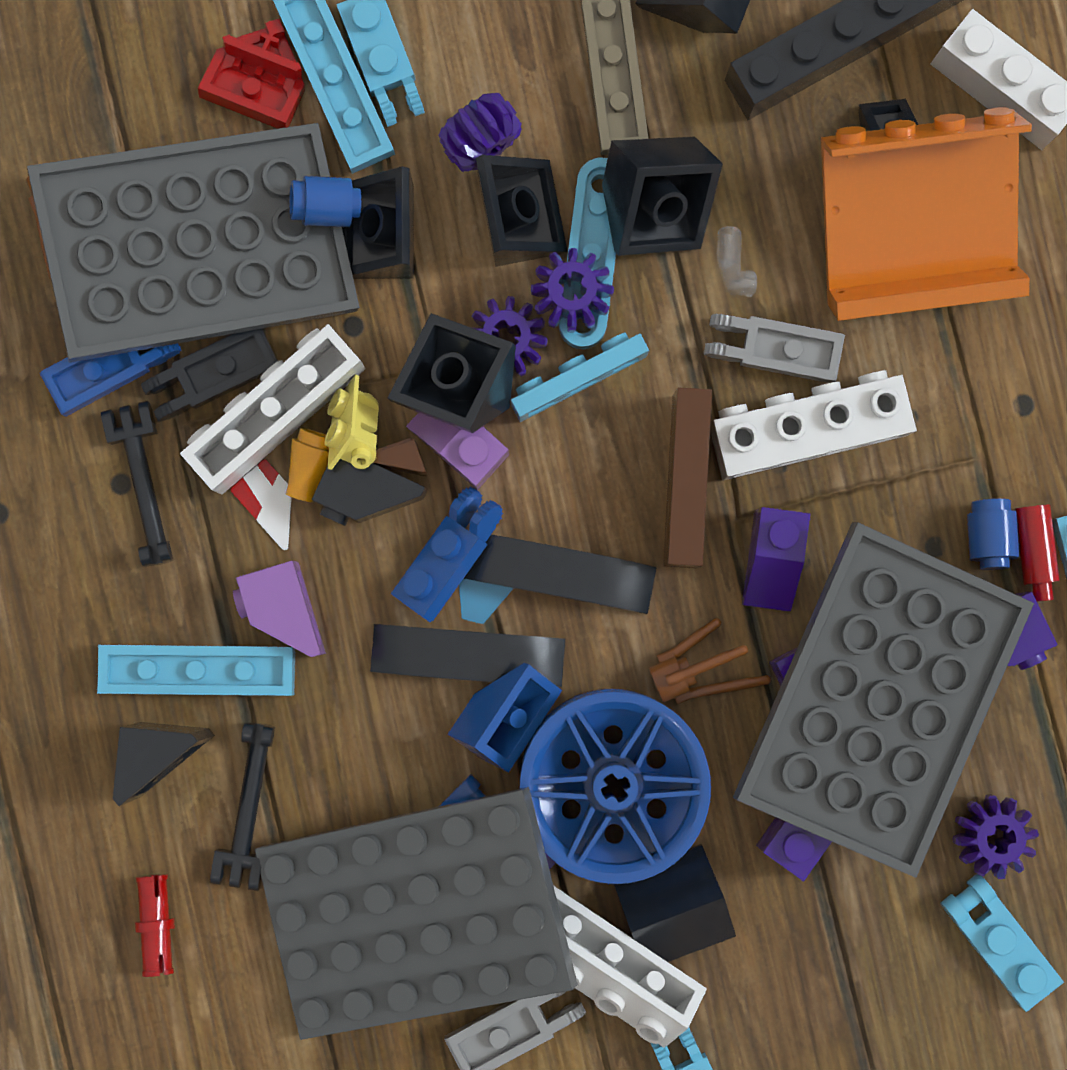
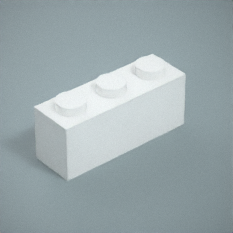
[930,9,1067,150]

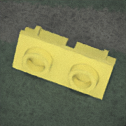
[325,374,379,470]

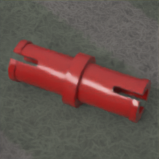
[135,874,175,977]

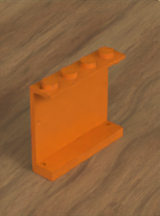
[821,107,1032,321]

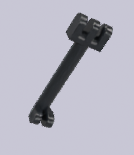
[101,401,173,567]
[210,722,275,891]

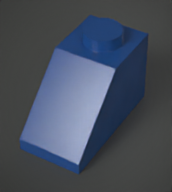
[448,663,562,773]

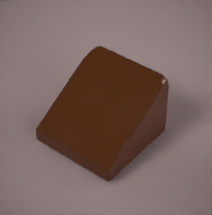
[373,438,428,477]

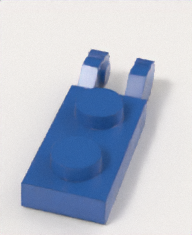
[40,343,181,417]
[391,487,503,622]

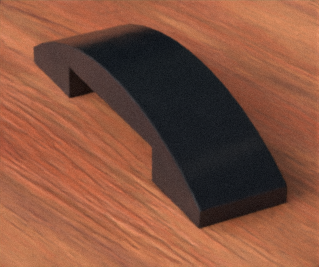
[463,535,657,614]
[370,624,565,687]

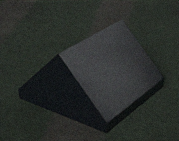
[476,155,568,267]
[342,166,414,279]
[388,313,516,433]
[113,722,215,806]
[614,844,736,962]

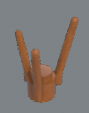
[649,618,771,705]

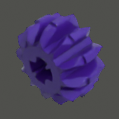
[438,93,522,172]
[531,248,614,333]
[472,296,547,377]
[952,794,1039,879]

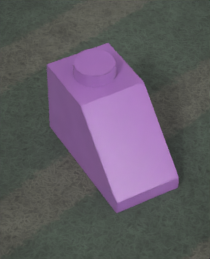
[406,413,509,490]
[233,561,326,657]

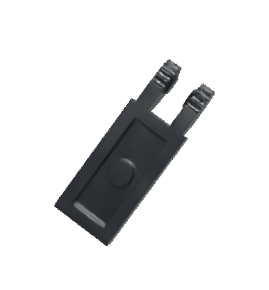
[141,328,278,422]

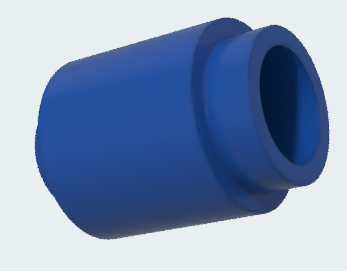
[289,176,361,227]
[967,499,1019,570]

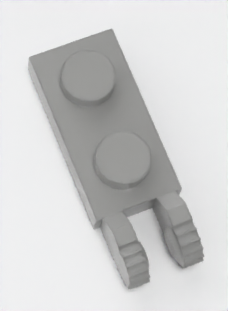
[704,314,845,383]
[444,991,586,1070]

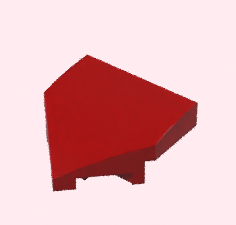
[198,18,305,129]

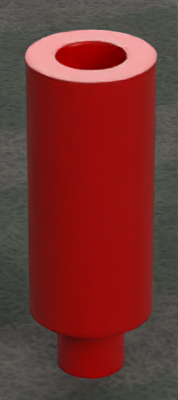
[1015,504,1060,602]

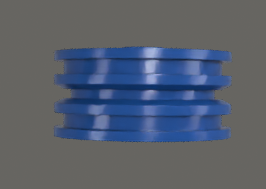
[520,689,711,884]

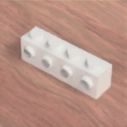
[180,324,366,495]
[710,370,917,481]
[554,886,707,1048]

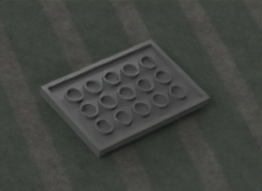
[27,123,360,363]
[733,522,1034,878]
[255,787,578,1040]

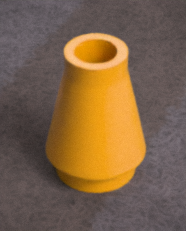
[285,428,329,502]

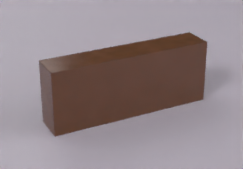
[663,387,712,568]

